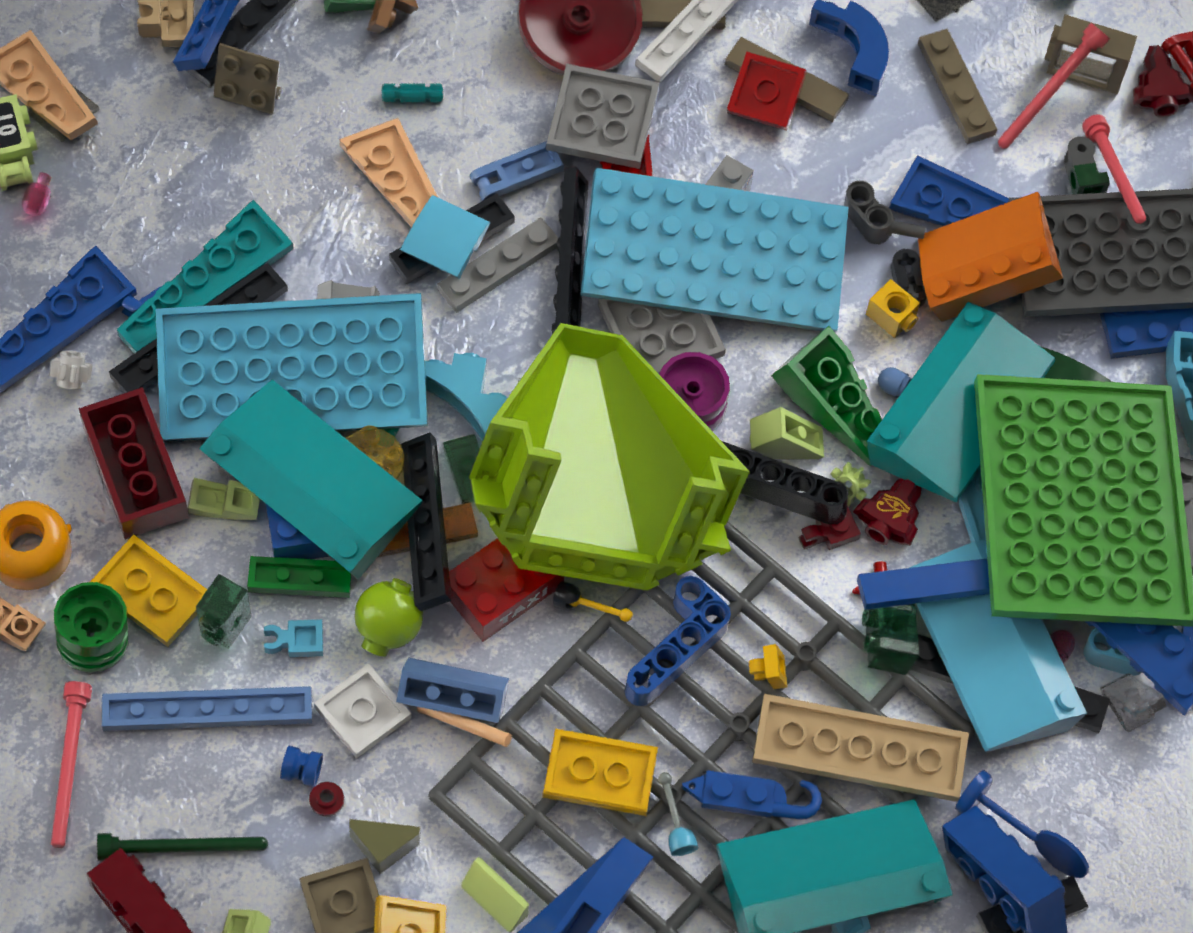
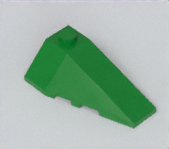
[771,326,882,466]

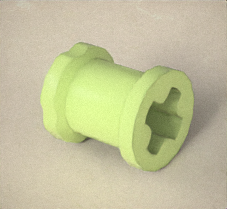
[0,156,34,191]

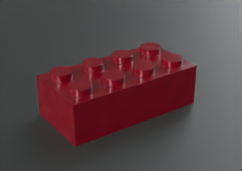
[78,387,189,540]

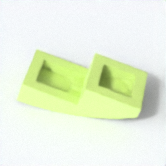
[187,478,260,520]

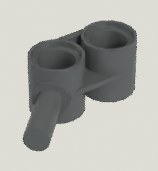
[844,180,926,244]

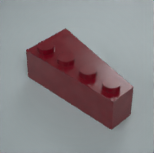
[86,848,193,933]

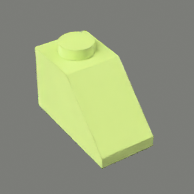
[750,407,824,459]

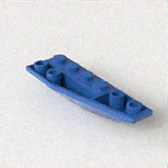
[517,837,654,933]

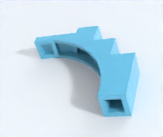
[425,353,508,442]

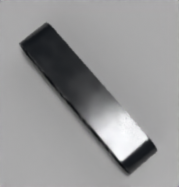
[722,441,848,525]

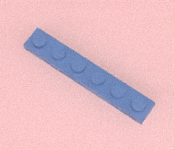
[102,686,312,731]

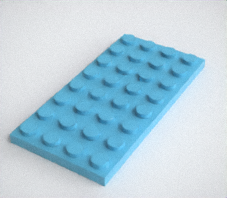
[580,168,849,332]
[156,293,428,442]

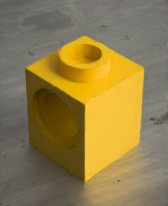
[866,279,920,338]

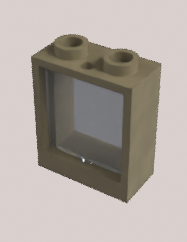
[1044,14,1137,95]

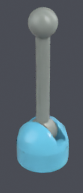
[658,772,698,856]

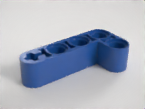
[625,576,731,706]

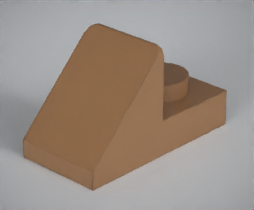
[367,0,418,34]

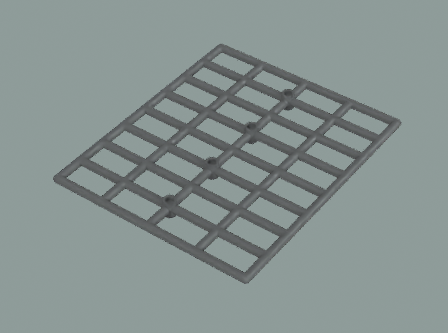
[428,522,975,933]

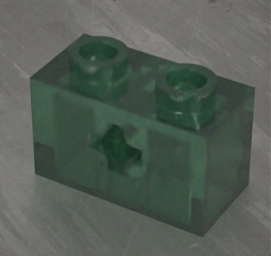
[196,574,252,649]
[862,604,919,675]

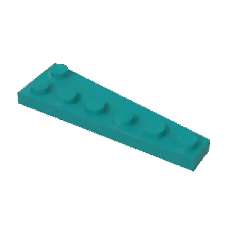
[117,200,294,354]

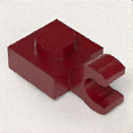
[798,506,861,550]

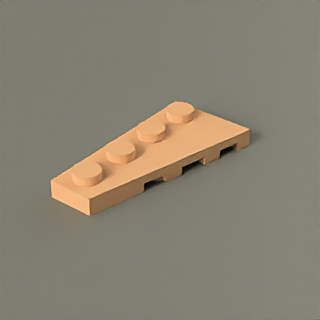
[0,30,98,140]
[339,118,438,228]

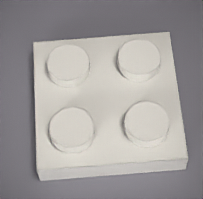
[314,663,412,759]

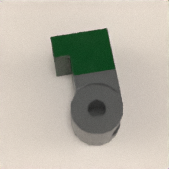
[1064,136,1110,194]

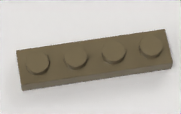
[918,28,997,144]

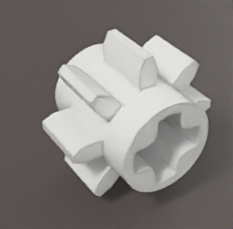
[49,351,92,389]

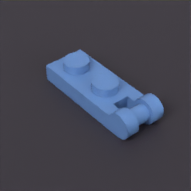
[469,141,564,201]

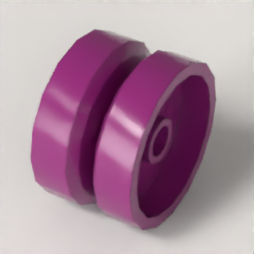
[659,352,730,431]

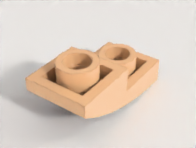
[0,597,46,652]

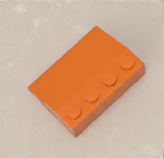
[918,192,1063,322]

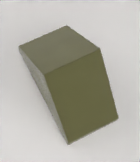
[349,819,420,874]

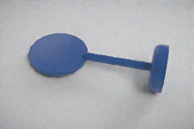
[955,770,1089,878]

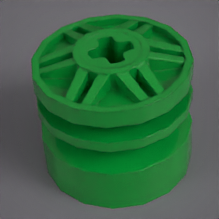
[54,582,128,672]

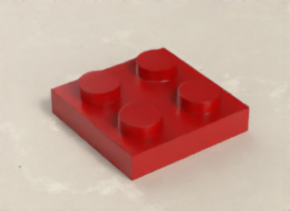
[727,51,807,131]

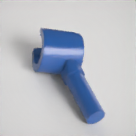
[122,286,161,317]

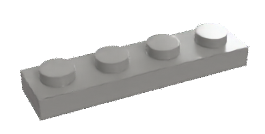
[437,218,558,313]

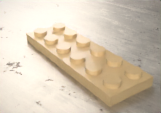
[752,694,969,802]

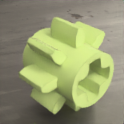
[830,462,871,506]

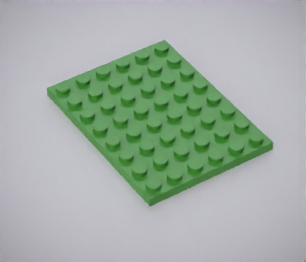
[974,374,1193,627]

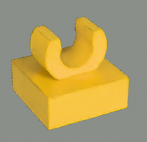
[749,644,787,690]

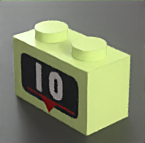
[0,94,38,165]

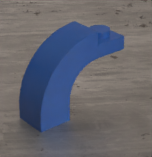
[809,0,889,97]

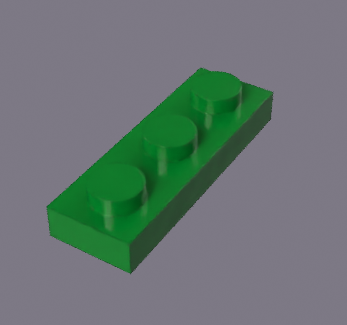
[247,556,352,598]

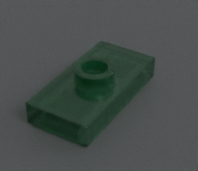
[443,434,480,505]

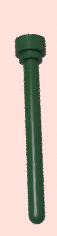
[97,833,268,862]

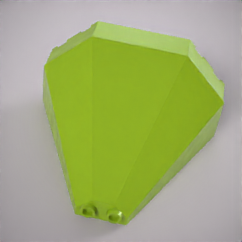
[469,323,750,591]

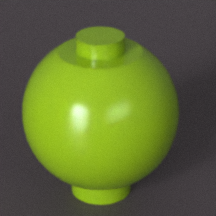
[354,578,423,657]

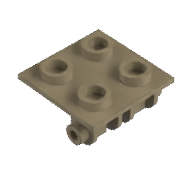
[214,43,282,115]

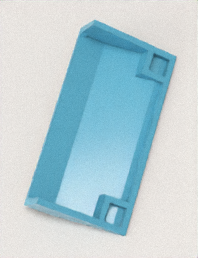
[909,539,1087,752]

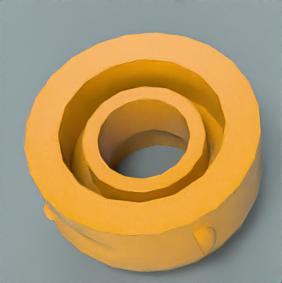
[0,500,72,590]

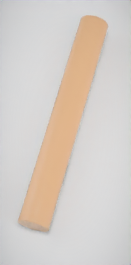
[417,707,512,747]

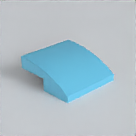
[400,195,490,279]

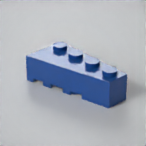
[942,805,1068,933]

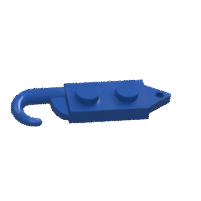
[681,770,822,820]

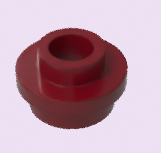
[309,782,344,817]

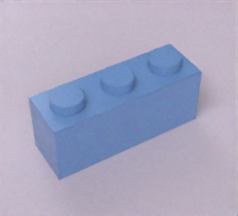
[396,657,509,723]

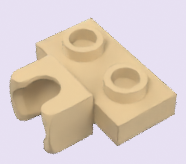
[137,0,194,47]

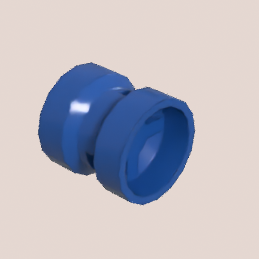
[280,745,323,787]

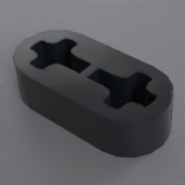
[891,249,927,308]

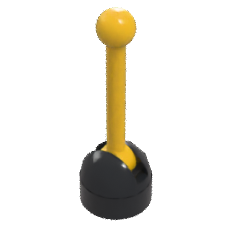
[553,581,633,622]

